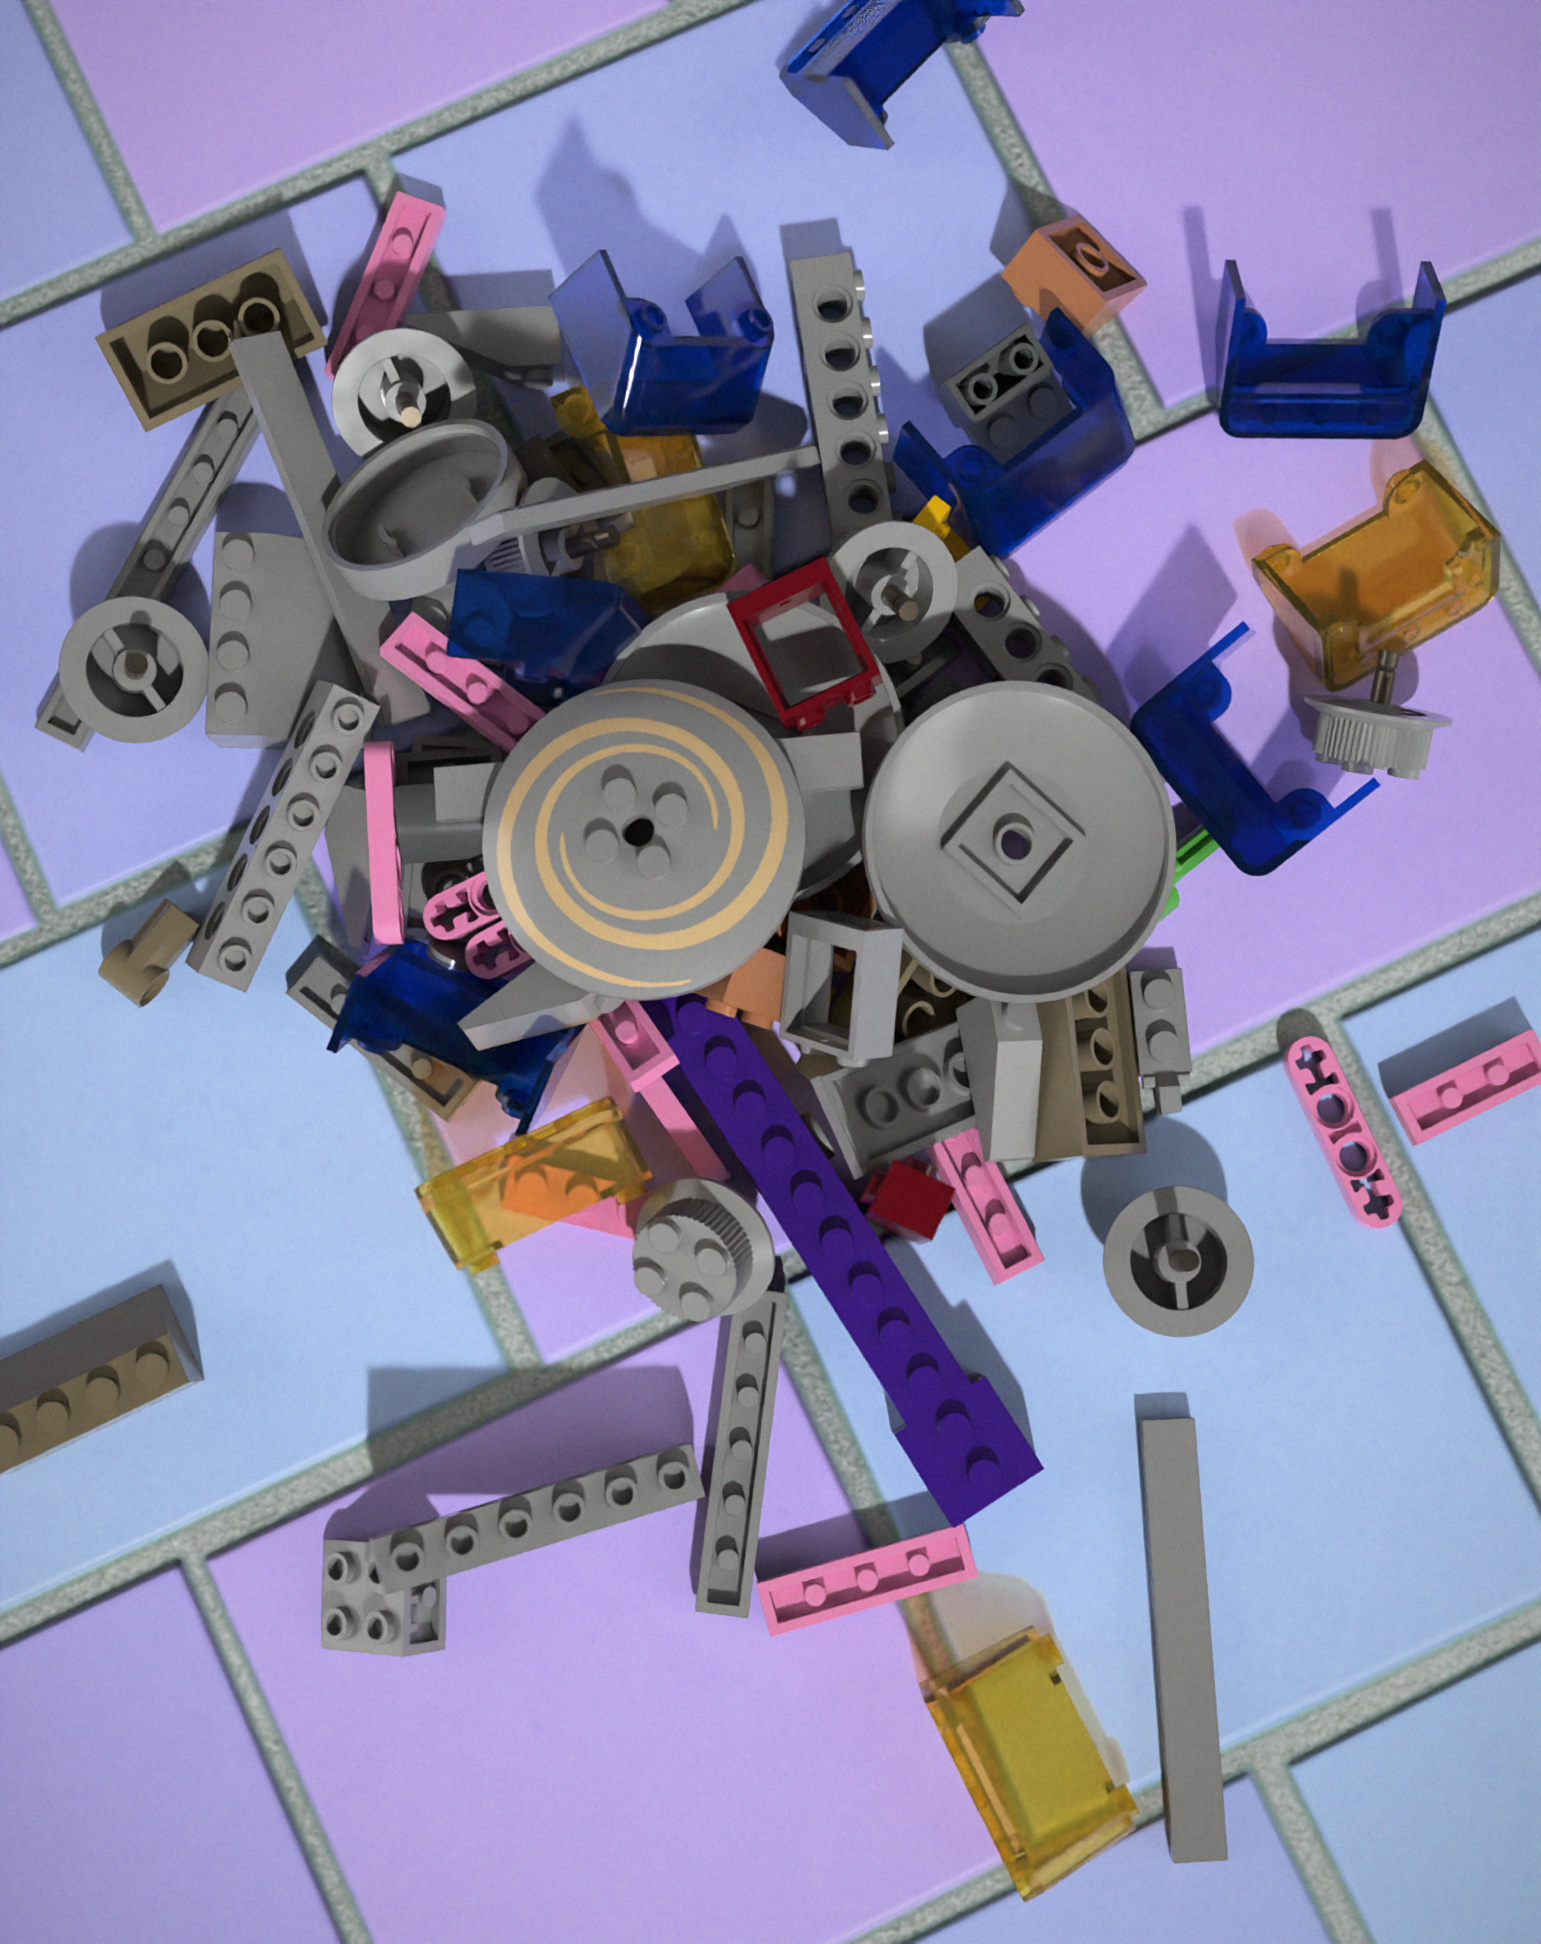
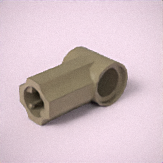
[98,898,201,1008]

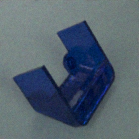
[779,0,1026,150]
[548,249,775,437]
[1215,259,1447,440]
[892,307,1135,561]
[446,568,652,707]
[1130,621,1383,876]
[326,938,587,1139]

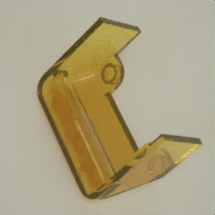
[413,1095,657,1276]

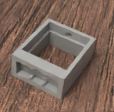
[779,908,904,1067]

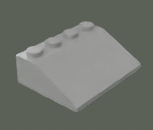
[205,532,373,751]

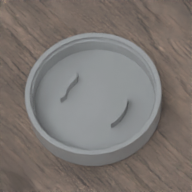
[321,418,528,601]

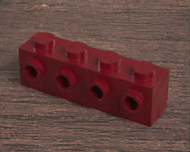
[858,1156,956,1245]

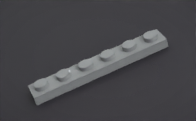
[695,1291,788,1618]

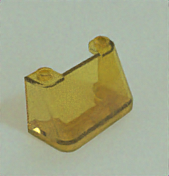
[550,385,737,615]
[1251,459,1501,692]
[918,1625,1140,1904]

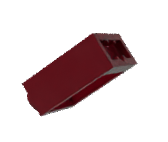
[726,557,883,731]

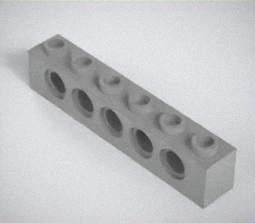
[789,252,902,549]
[948,545,1168,793]
[185,680,380,993]
[368,1444,706,1595]

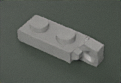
[1127,968,1192,1115]

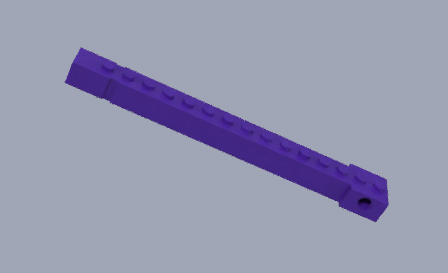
[638,992,1045,1528]

